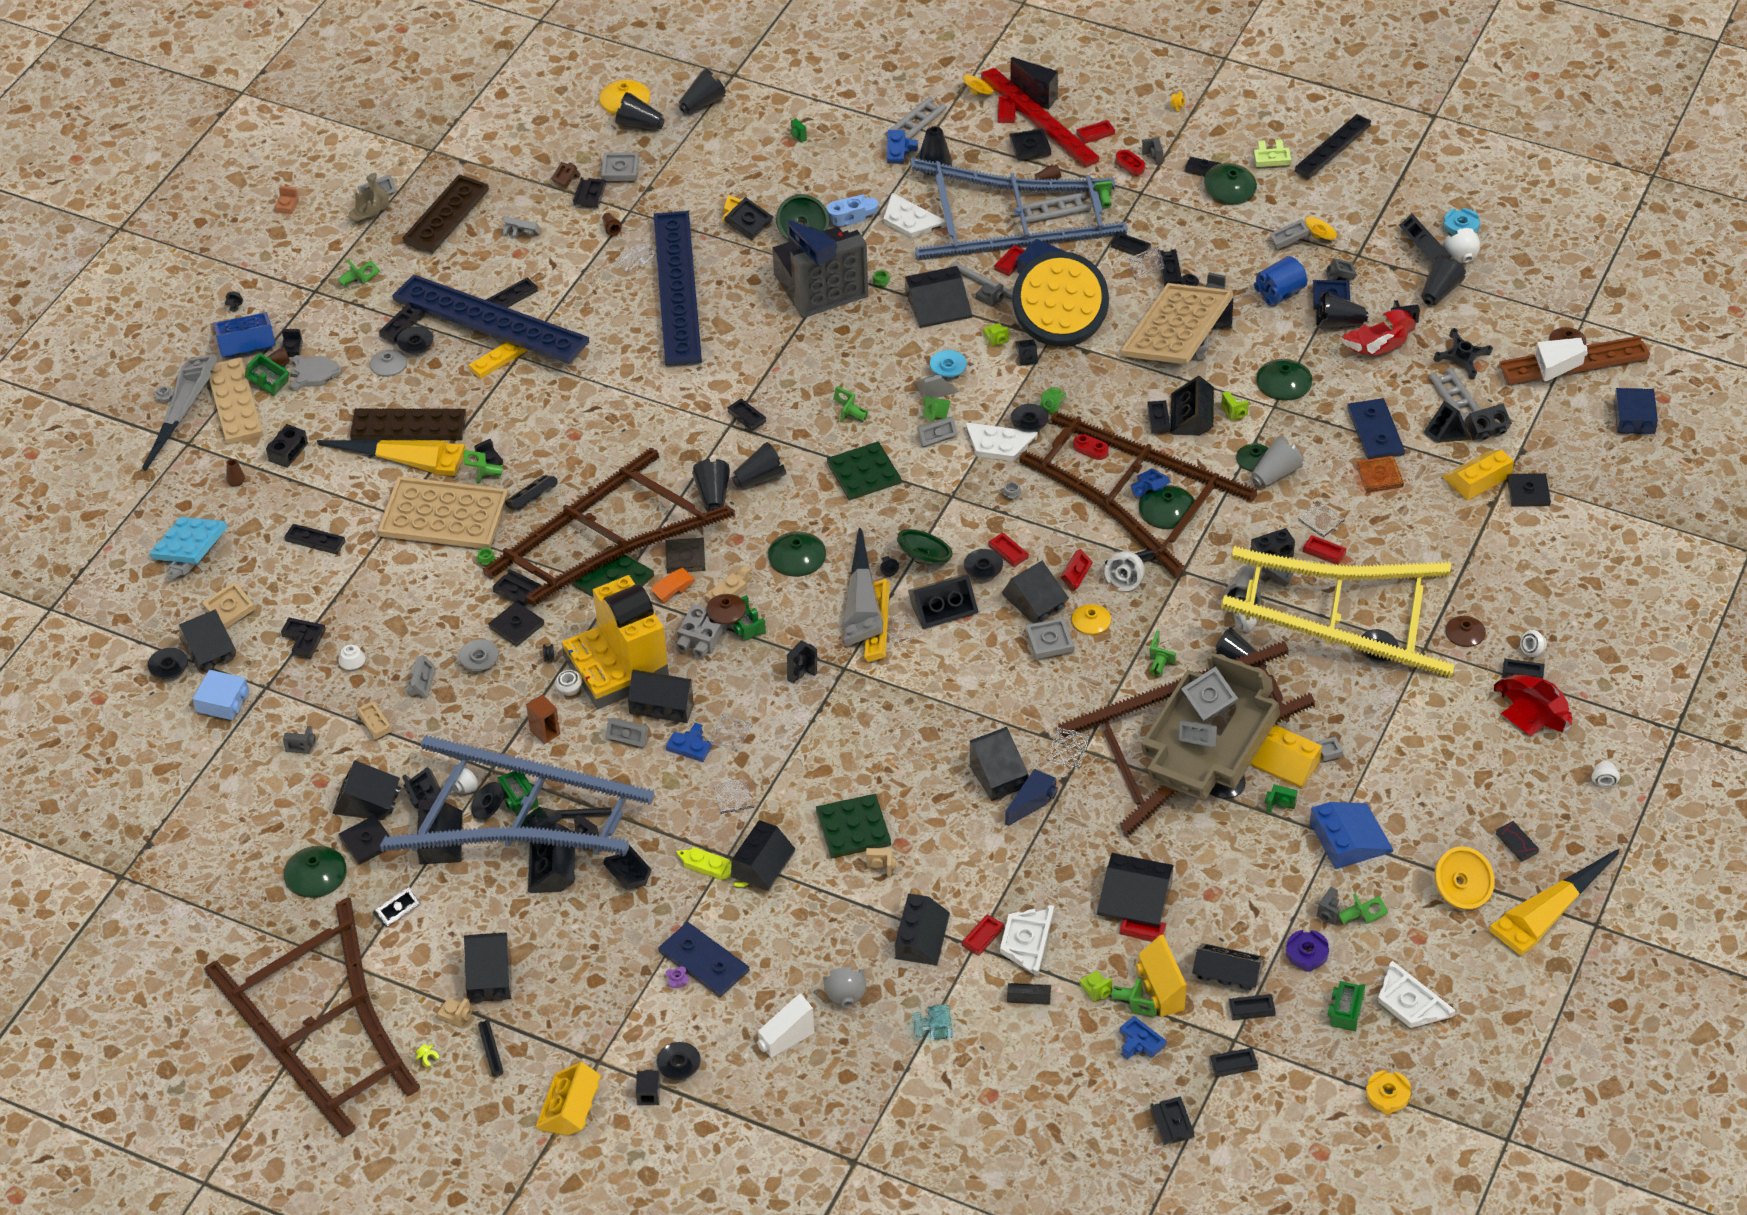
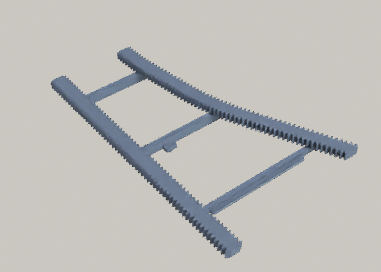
[911,157,1127,261]
[380,735,655,856]

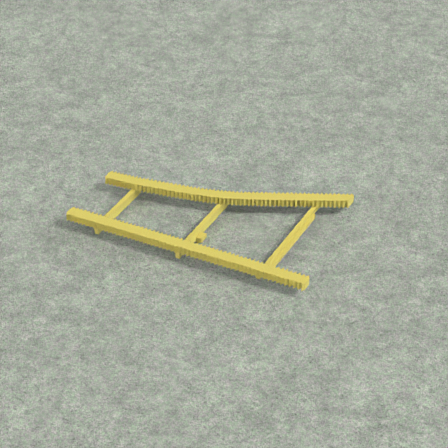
[1221,545,1454,678]

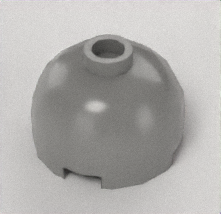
[823,967,866,1007]

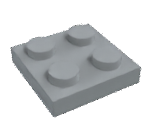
[601,152,639,181]
[1025,618,1074,659]
[1181,666,1239,723]

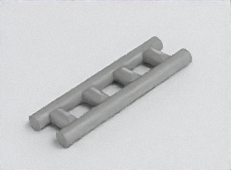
[885,96,947,139]
[1016,192,1091,223]
[1429,368,1481,427]

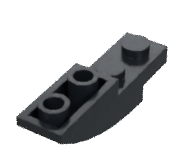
[1399,213,1452,263]

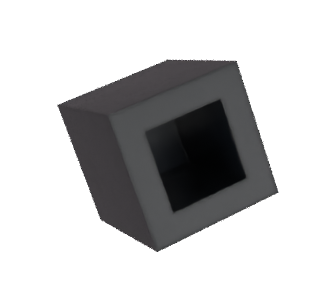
[636,1070,661,1105]

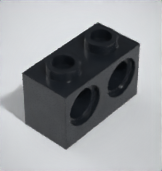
[1464,403,1512,440]
[266,424,308,468]
[1250,528,1295,559]

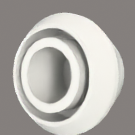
[1234,612,1259,633]
[1520,630,1547,657]
[338,645,366,670]
[555,670,582,696]
[1591,761,1620,788]
[453,768,478,794]

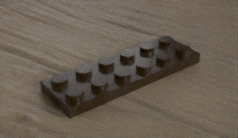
[402,174,489,253]
[350,408,466,440]

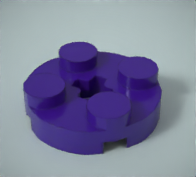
[1286,930,1329,972]

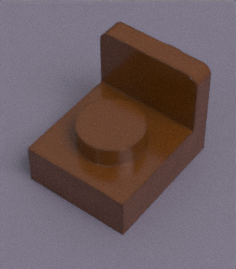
[551,161,581,188]

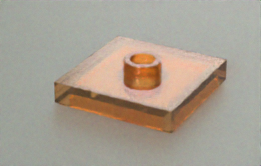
[1356,456,1404,493]

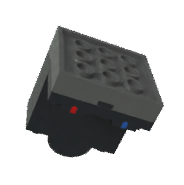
[772,226,869,318]

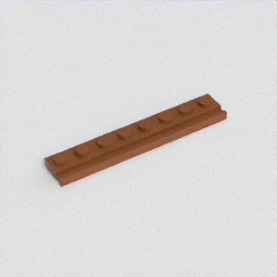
[1499,336,1650,385]

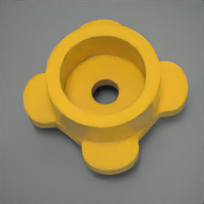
[1170,91,1185,112]

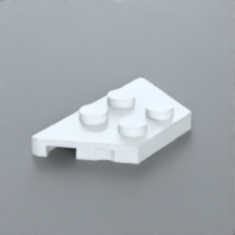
[883,193,946,238]
[966,422,1038,461]
[1000,905,1054,976]
[1378,961,1456,1028]

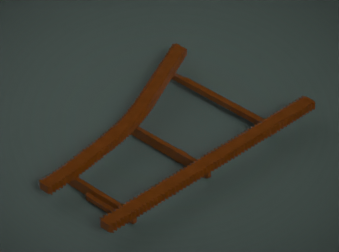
[1019,411,1257,578]
[482,448,735,606]
[1058,640,1315,838]
[204,897,420,1138]

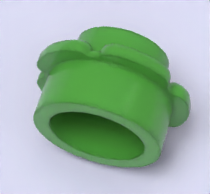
[872,270,890,287]
[476,548,496,566]

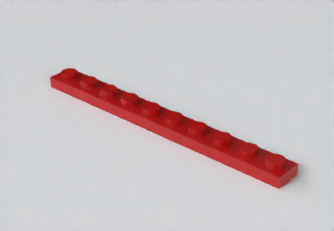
[981,68,1100,167]

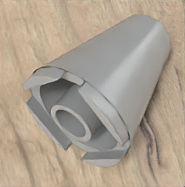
[1252,436,1304,487]
[1222,566,1262,615]

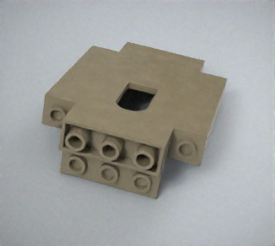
[1141,652,1280,801]

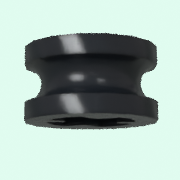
[543,644,555,662]

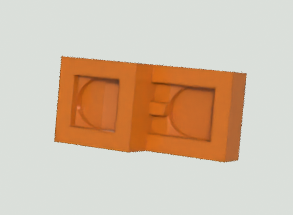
[651,568,695,604]

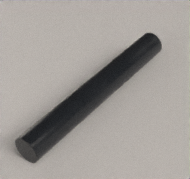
[556,807,612,818]

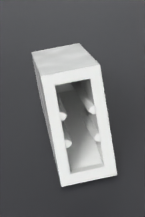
[1535,338,1588,381]
[757,994,815,1058]

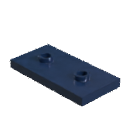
[1347,398,1405,461]
[658,922,750,997]

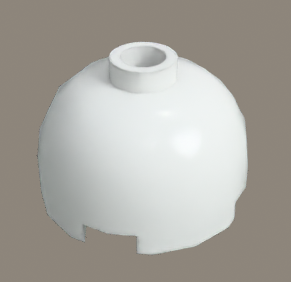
[1443,228,1480,263]
[1104,551,1145,592]

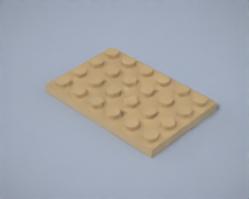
[1120,283,1234,364]
[378,476,509,549]

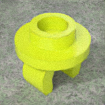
[415,1043,439,1068]

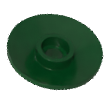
[1236,443,1268,472]

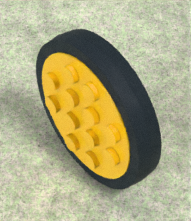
[1012,251,1109,346]

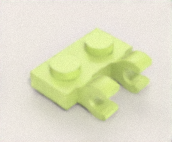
[1254,139,1291,167]

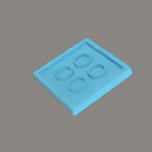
[149,517,228,564]

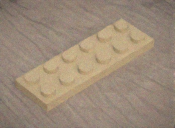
[209,357,263,445]

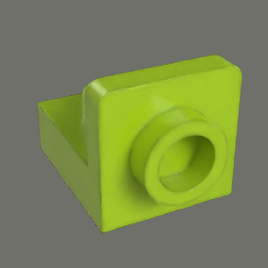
[983,323,1009,347]
[1221,391,1249,420]
[1079,970,1113,1002]

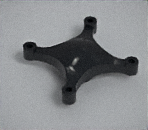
[1433,328,1493,379]

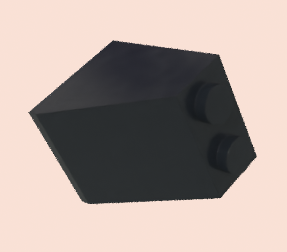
[1002,560,1069,624]
[179,609,236,672]
[970,727,1029,801]
[332,760,401,820]
[464,932,511,1003]

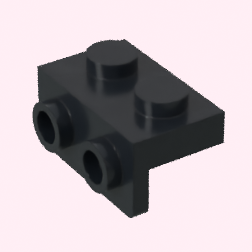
[402,767,441,809]
[603,845,651,890]

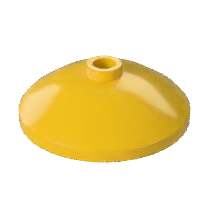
[599,79,650,115]
[1434,846,1495,910]

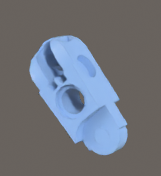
[827,194,879,226]

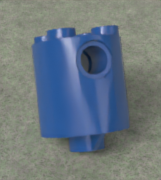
[1254,256,1307,306]

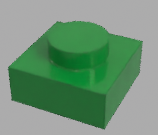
[790,118,807,143]

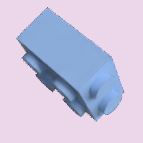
[193,670,250,720]

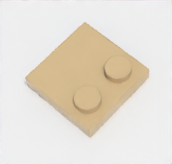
[202,581,256,629]

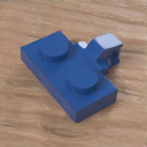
[887,130,918,163]
[1130,468,1170,497]
[666,723,712,762]
[1119,1016,1167,1060]

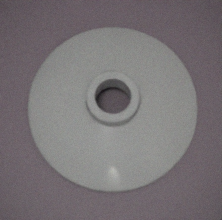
[370,350,407,377]
[459,639,499,671]

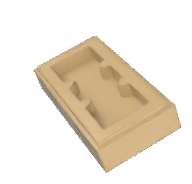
[356,701,393,740]

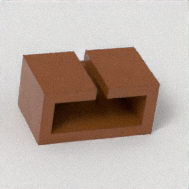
[526,694,560,744]

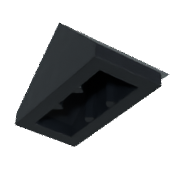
[1424,401,1471,443]

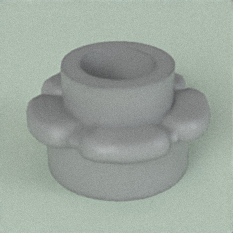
[155,386,173,403]
[1002,482,1021,499]

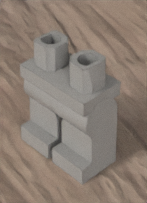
[676,604,729,658]

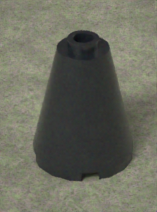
[679,69,726,114]
[615,92,665,131]
[918,126,952,176]
[1421,255,1466,306]
[1316,292,1369,329]
[731,442,786,489]
[692,459,730,512]
[1213,627,1267,668]

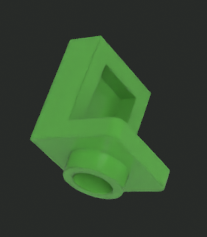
[1040,387,1066,414]

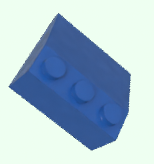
[213,312,276,358]
[1310,802,1393,869]

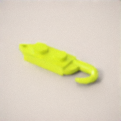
[676,847,748,887]

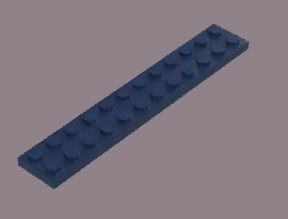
[654,211,702,366]
[392,274,589,364]

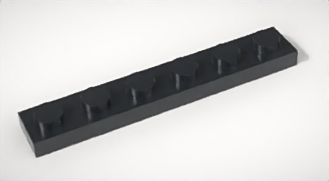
[1295,114,1371,179]

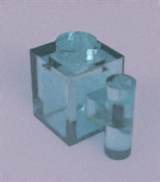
[912,1004,952,1041]

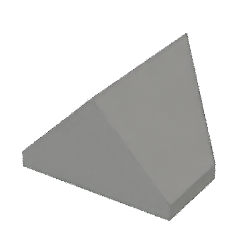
[915,374,959,399]

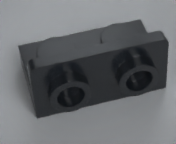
[787,640,817,684]

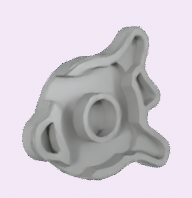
[290,355,342,391]

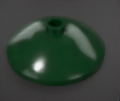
[1204,163,1257,205]
[776,194,829,242]
[1256,359,1312,401]
[1139,485,1195,529]
[897,529,953,565]
[768,531,826,577]
[284,846,347,898]

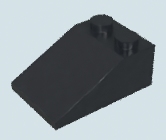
[1010,57,1058,110]

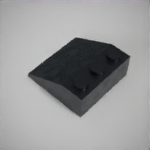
[905,266,972,328]
[1097,853,1174,927]

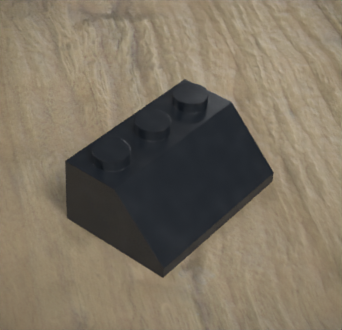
[1170,375,1214,436]
[908,574,979,629]
[628,670,694,723]
[417,799,463,865]
[731,820,795,891]
[528,822,576,893]
[895,893,950,966]
[1192,943,1265,990]

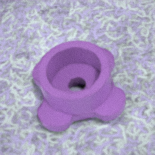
[666,966,689,988]

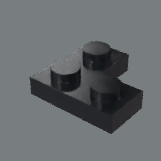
[281,617,326,659]

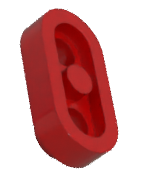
[1116,150,1145,175]
[1073,434,1109,460]

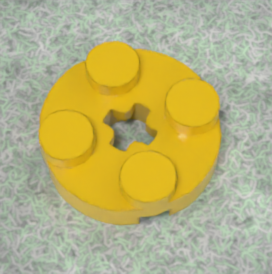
[1366,1070,1411,1115]

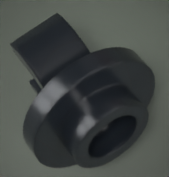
[1181,274,1199,286]
[225,291,244,311]
[880,556,899,577]

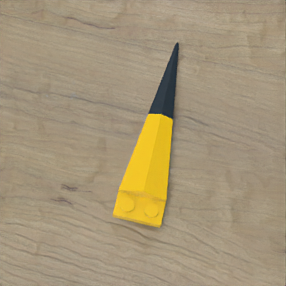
[316,440,467,476]
[1489,849,1619,956]

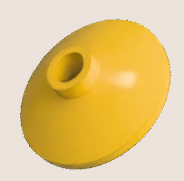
[962,75,994,95]
[1305,217,1337,240]
[1072,604,1111,635]

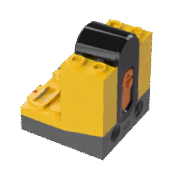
[561,575,669,710]

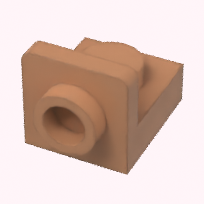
[274,185,299,214]

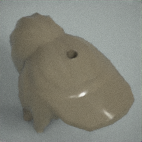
[348,173,389,221]

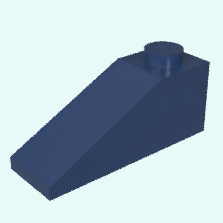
[787,220,837,265]
[1005,769,1058,826]

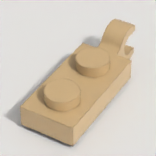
[705,565,752,602]

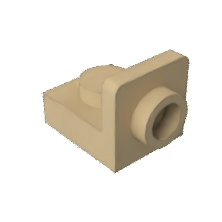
[866,848,896,877]
[437,998,472,1028]

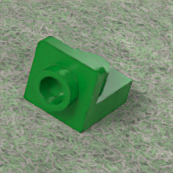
[1265,784,1298,812]

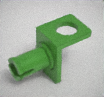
[1094,178,1112,209]
[338,259,380,287]
[833,386,869,422]
[923,396,950,422]
[463,450,502,483]
[1149,630,1176,677]
[1339,893,1388,925]
[1112,978,1157,1017]

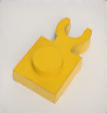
[722,195,742,226]

